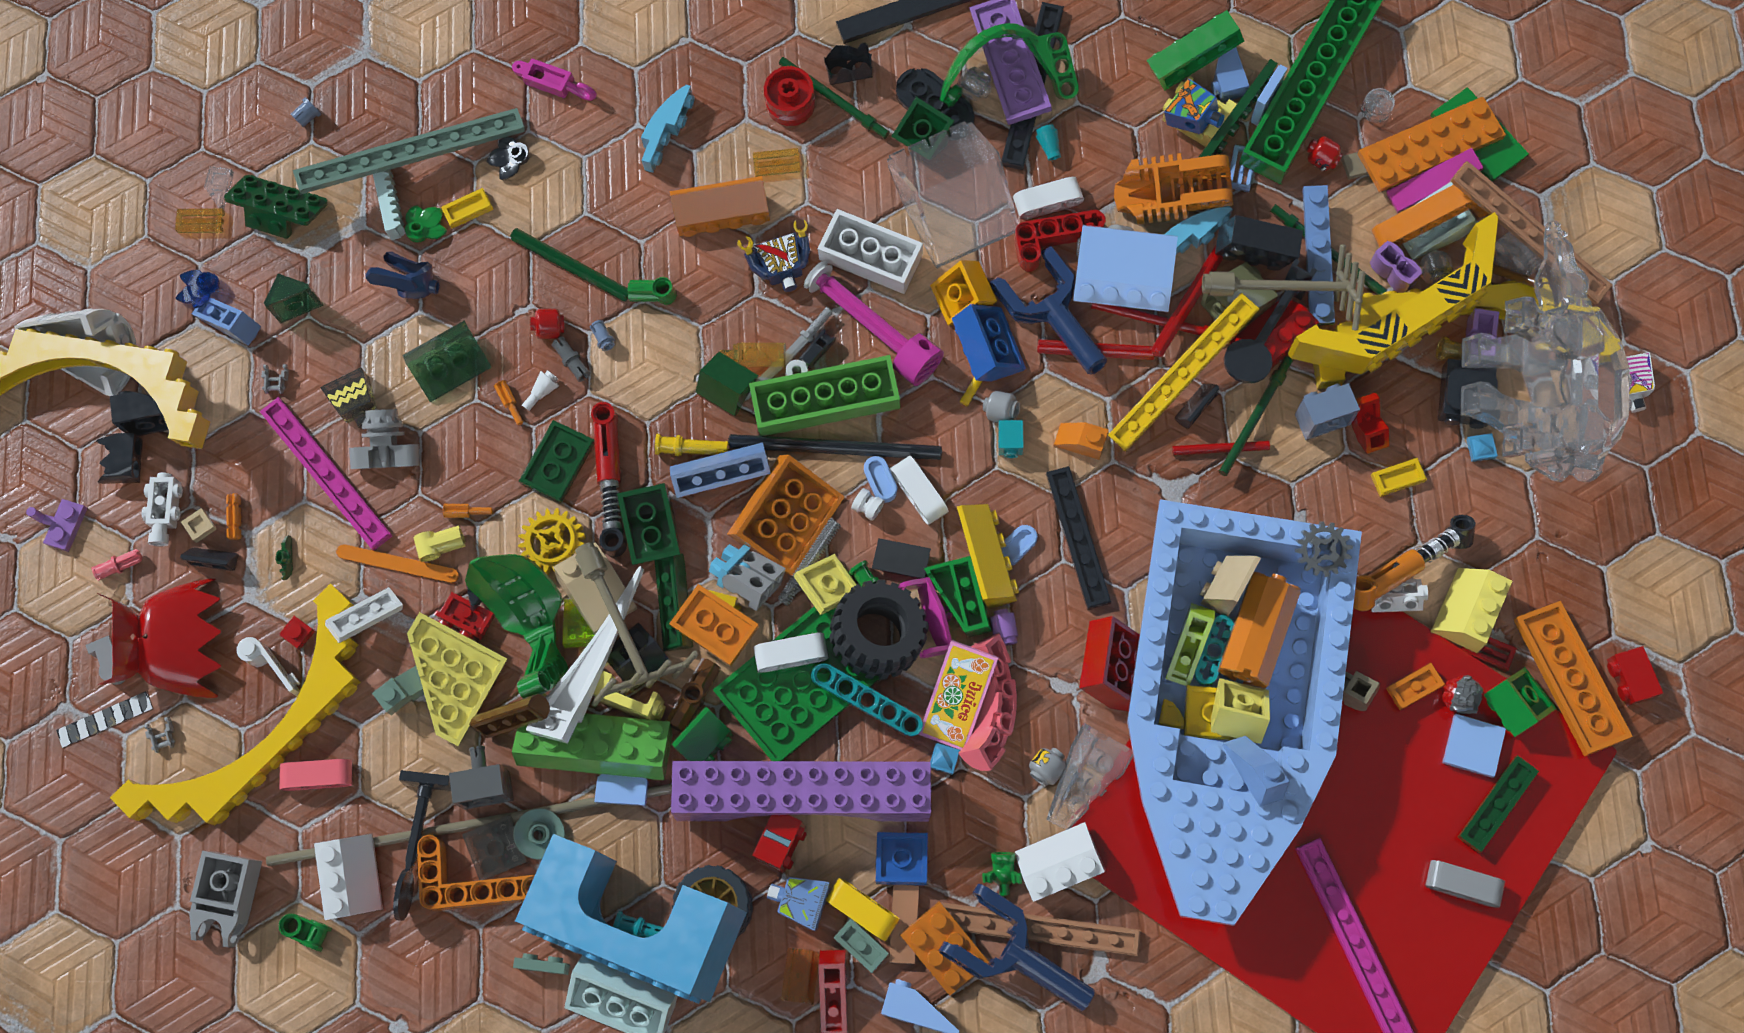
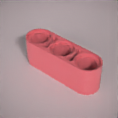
[279,759,352,791]

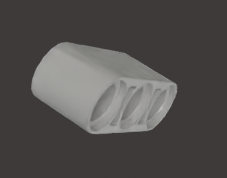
[1425,860,1505,908]

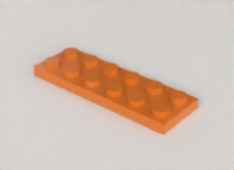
[1357,97,1506,192]
[1514,601,1633,757]

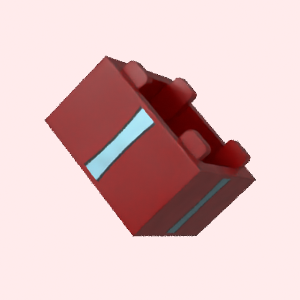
[752,815,807,873]

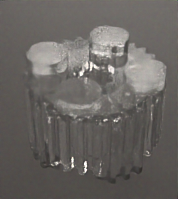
[1495,232,1545,276]

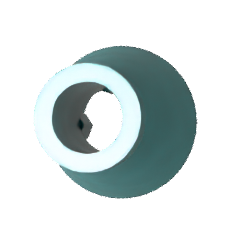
[1036,124,1061,161]

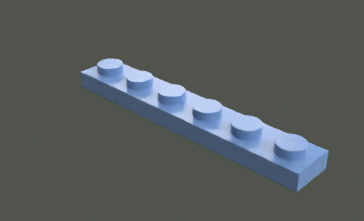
[1303,185,1335,325]

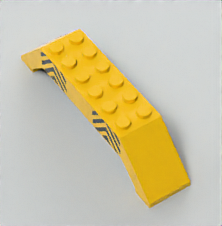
[1288,212,1498,375]

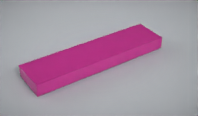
[1386,148,1483,213]

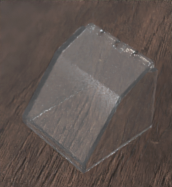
[887,121,1019,268]

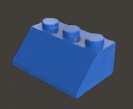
[952,304,1026,382]

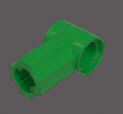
[627,277,677,305]

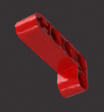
[1015,210,1106,272]

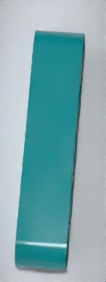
[811,664,923,736]

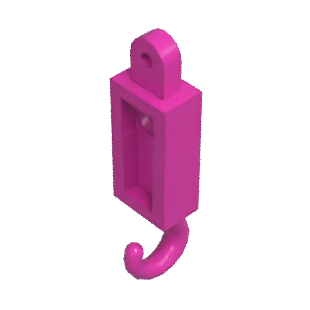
[512,58,597,101]

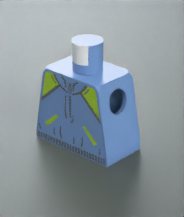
[767,877,831,932]

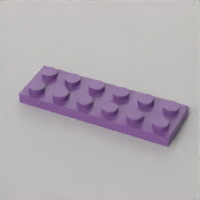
[969,0,1052,125]

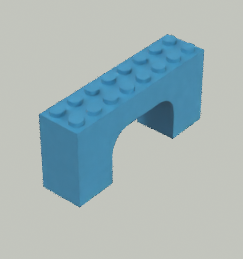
[515,834,747,1004]

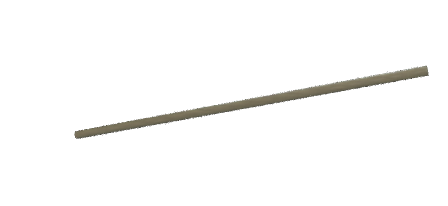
[266,783,672,866]

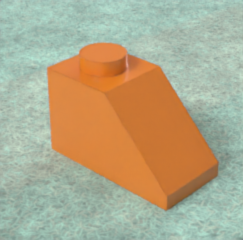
[1053,422,1109,460]

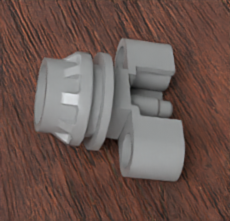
[349,409,420,469]

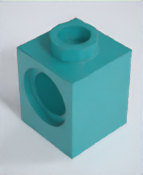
[998,420,1023,458]

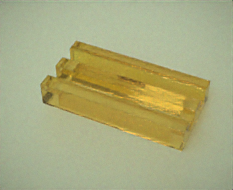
[753,148,801,177]
[175,208,225,233]

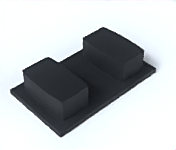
[872,538,931,578]

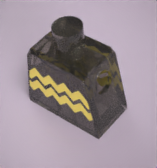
[320,367,377,428]

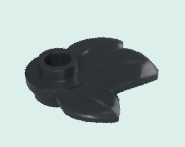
[486,137,530,180]

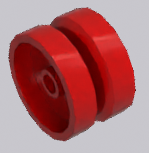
[763,66,815,126]

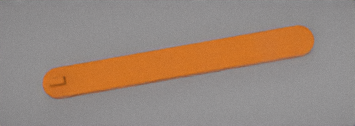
[336,544,459,583]

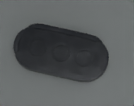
[896,68,975,140]

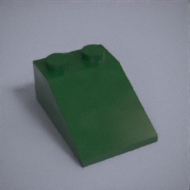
[617,483,681,565]

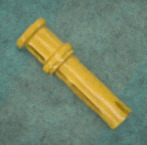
[655,434,728,456]

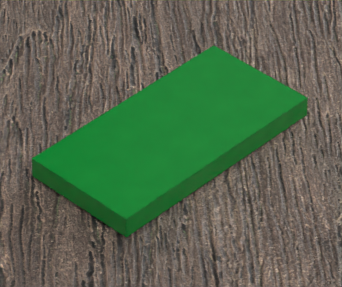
[1430,87,1529,182]

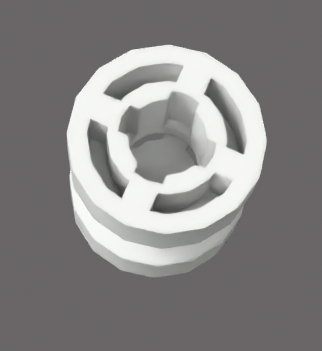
[851,488,885,521]

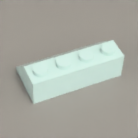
[564,955,678,1033]

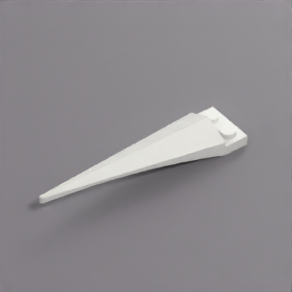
[526,566,644,744]

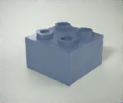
[1295,383,1360,440]

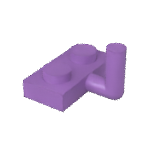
[26,499,87,552]

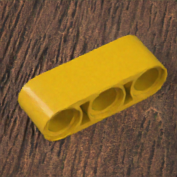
[825,878,900,941]

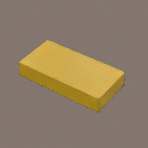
[441,188,494,229]
[1371,458,1427,497]

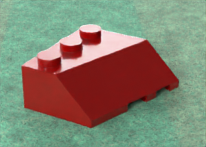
[1079,616,1140,712]

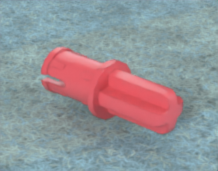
[92,549,143,581]

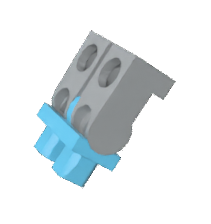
[709,544,786,611]

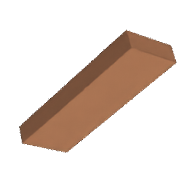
[889,885,919,964]

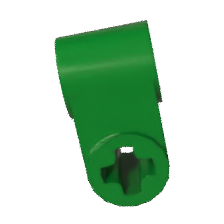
[278,914,332,952]

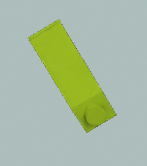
[1165,603,1215,686]

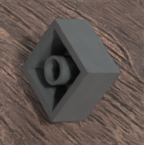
[449,746,514,810]

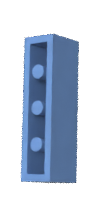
[670,443,771,498]

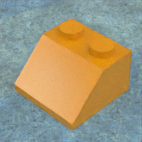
[930,260,997,326]

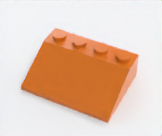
[727,455,845,576]

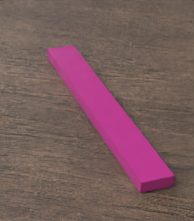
[259,397,392,551]
[1296,838,1414,1033]

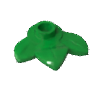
[405,205,447,243]

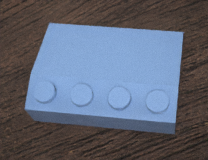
[1073,225,1178,312]

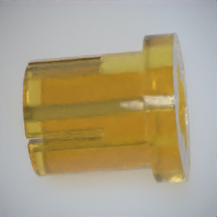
[1436,336,1467,360]

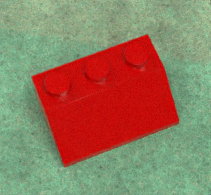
[1230,299,1319,369]

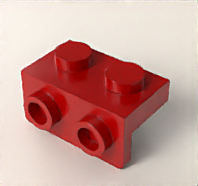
[434,592,495,640]

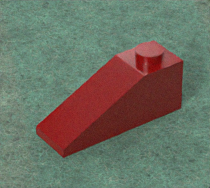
[818,950,847,1033]

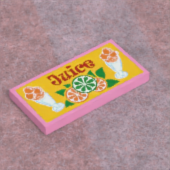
[919,640,999,750]

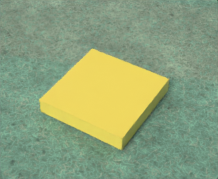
[794,554,857,615]

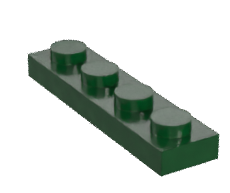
[1458,755,1539,853]

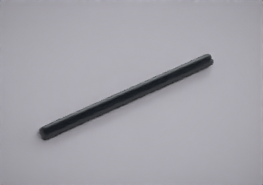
[728,434,942,460]

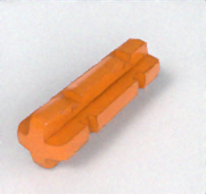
[226,493,241,540]

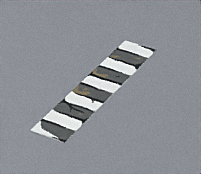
[56,691,152,748]

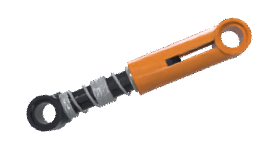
[1353,514,1476,611]

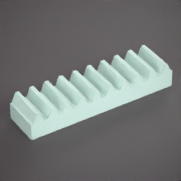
[373,169,405,240]

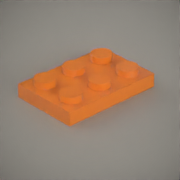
[669,584,759,667]
[900,901,989,996]

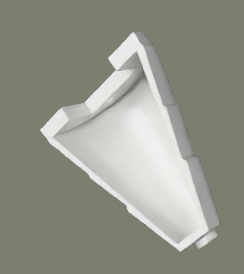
[14,308,136,396]

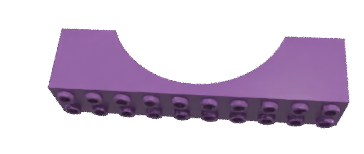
[671,761,931,822]

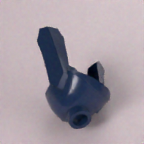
[365,252,440,299]

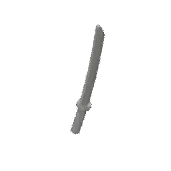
[745,307,833,400]

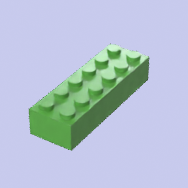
[749,355,900,436]
[512,713,673,780]

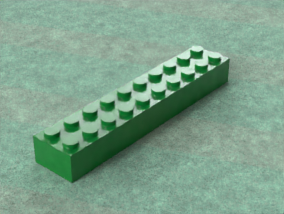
[1239,0,1384,184]

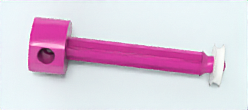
[804,260,944,386]

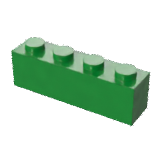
[1147,10,1245,91]

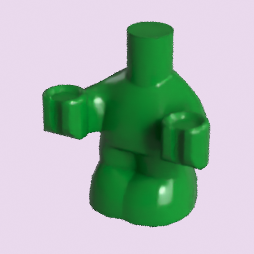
[982,852,1022,896]

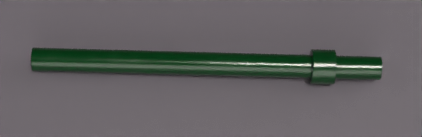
[779,57,890,139]
[1270,204,1387,295]
[1218,356,1293,476]

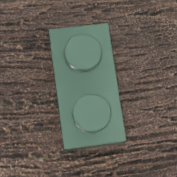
[834,919,889,973]
[513,953,570,975]

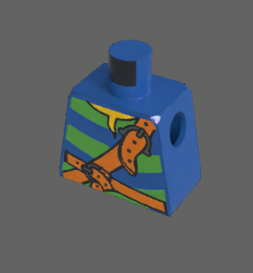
[1164,79,1225,134]

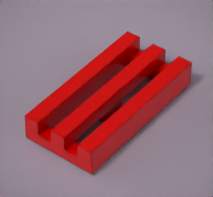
[1460,637,1517,672]

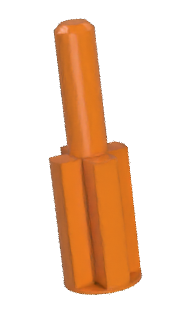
[493,380,523,426]
[443,503,493,518]

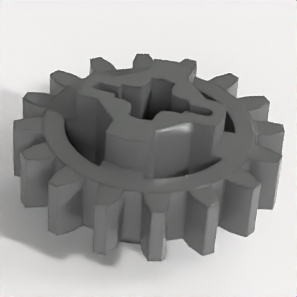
[1295,521,1353,577]

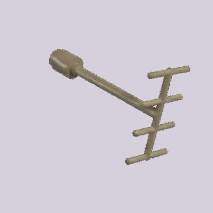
[1202,244,1365,331]
[575,542,699,707]

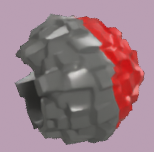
[1442,675,1483,715]

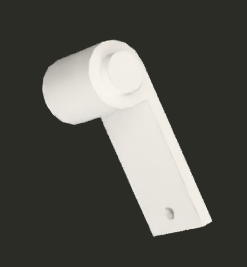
[237,637,300,696]

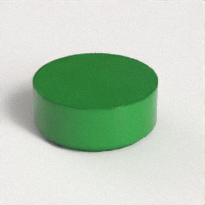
[943,84,964,107]

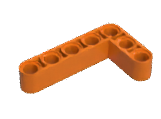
[1372,185,1489,248]
[417,835,535,911]

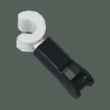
[785,329,836,376]

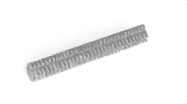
[778,518,841,606]

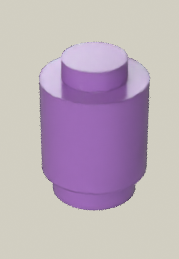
[990,609,1018,646]

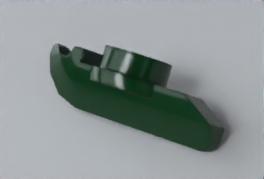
[275,535,293,580]

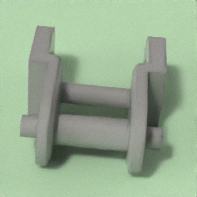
[261,364,289,394]
[144,716,175,753]

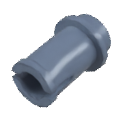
[590,320,615,351]

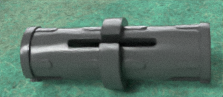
[552,336,590,382]

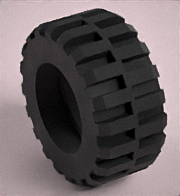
[830,580,928,680]

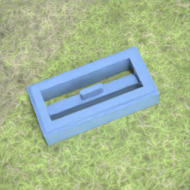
[1230,145,1253,192]

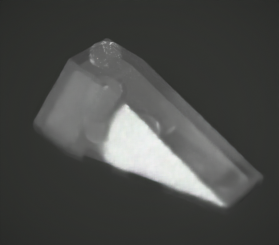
[1046,723,1133,830]

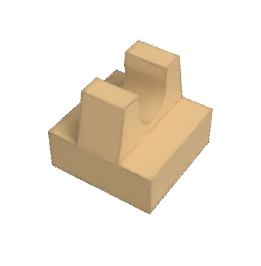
[181,508,217,543]

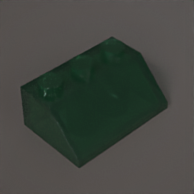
[402,320,492,402]

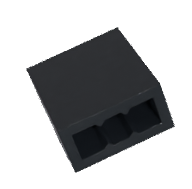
[1438,358,1498,429]

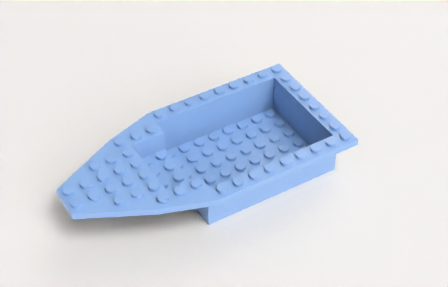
[1127,499,1362,926]

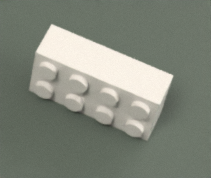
[818,209,923,294]

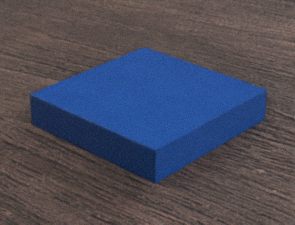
[876,832,928,885]

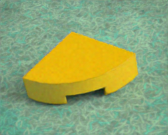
[1158,699,1184,730]

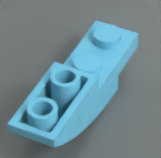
[641,85,695,173]
[1164,206,1233,255]

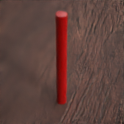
[1172,441,1270,455]

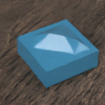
[1466,433,1498,462]
[930,743,960,775]

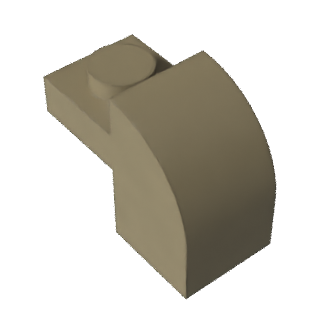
[1342,671,1379,711]

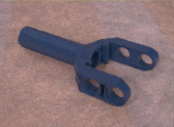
[990,246,1107,375]
[939,884,1095,1012]

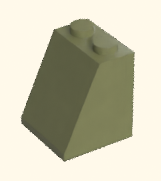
[1200,261,1278,332]

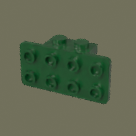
[224,175,328,239]

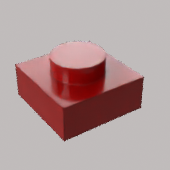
[279,615,315,650]

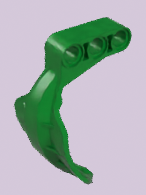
[940,23,1079,102]
[465,554,568,699]

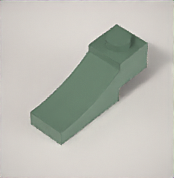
[372,665,424,716]

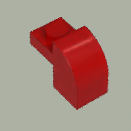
[1351,393,1389,454]

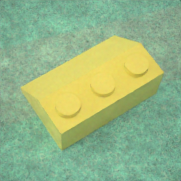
[1431,568,1512,653]

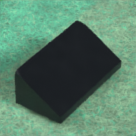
[1174,384,1220,429]
[180,547,239,571]

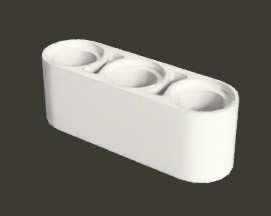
[1013,177,1084,220]
[890,456,949,525]
[753,633,829,672]

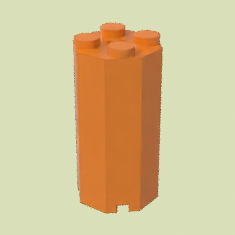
[1218,572,1301,689]

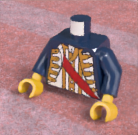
[737,219,811,292]

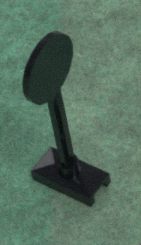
[1223,259,1317,384]
[393,770,451,921]

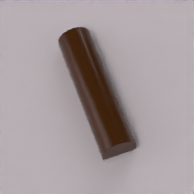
[469,694,550,738]

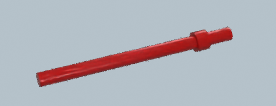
[1091,303,1230,343]

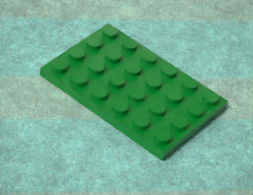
[713,606,879,761]

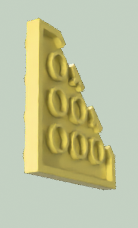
[407,612,507,747]

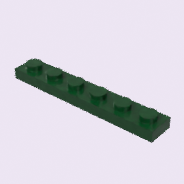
[1199,59,1278,157]

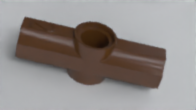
[666,658,721,732]

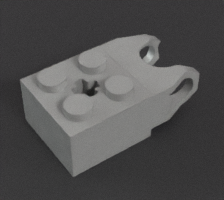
[189,851,262,948]

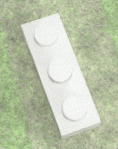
[325,587,403,643]

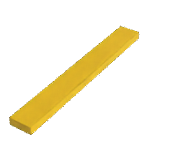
[1108,293,1260,452]

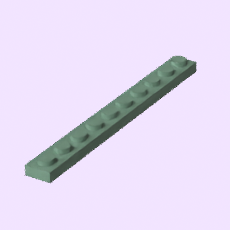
[293,108,525,194]

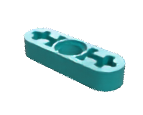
[1194,615,1234,686]

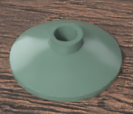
[514,809,565,860]

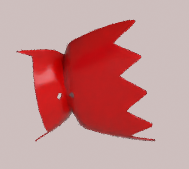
[97,578,221,698]

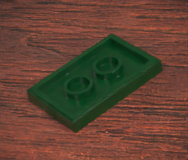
[519,420,594,503]

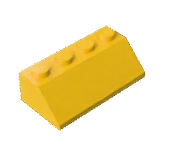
[957,504,1019,609]

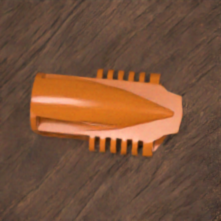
[1114,153,1234,225]

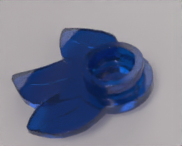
[175,270,220,309]

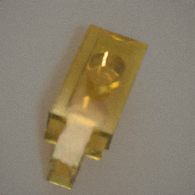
[720,343,786,367]

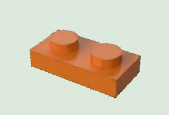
[1386,663,1445,710]

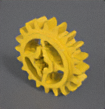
[518,508,586,575]

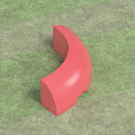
[958,633,1017,771]

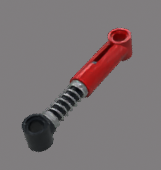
[591,402,627,557]

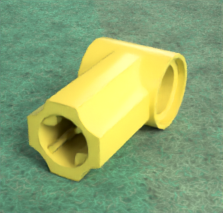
[414,526,466,562]

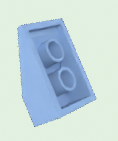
[881,979,959,1033]

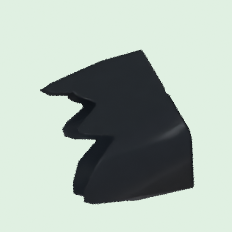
[824,43,872,85]
[96,433,143,484]

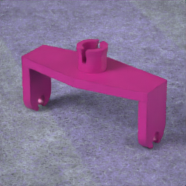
[898,577,952,659]

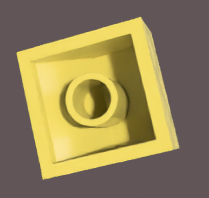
[1211,678,1270,744]

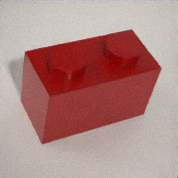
[1607,646,1663,706]

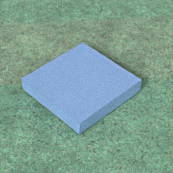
[1251,64,1287,126]
[1442,714,1506,778]

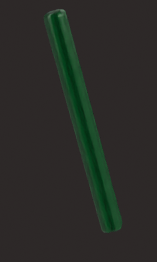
[510,228,628,301]

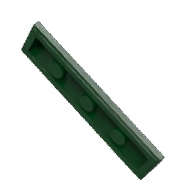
[654,553,693,652]

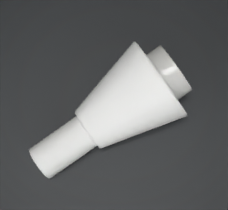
[522,370,559,411]

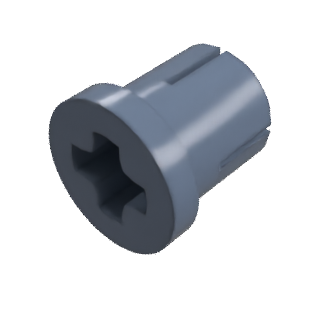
[291,97,321,128]

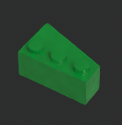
[924,556,992,638]

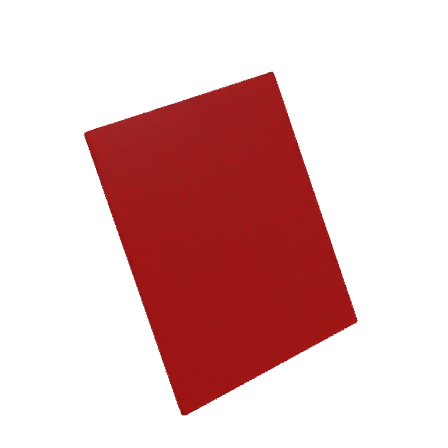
[1069,608,1617,1033]

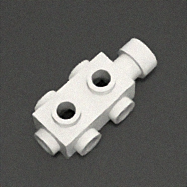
[142,473,183,546]
[1371,577,1428,612]

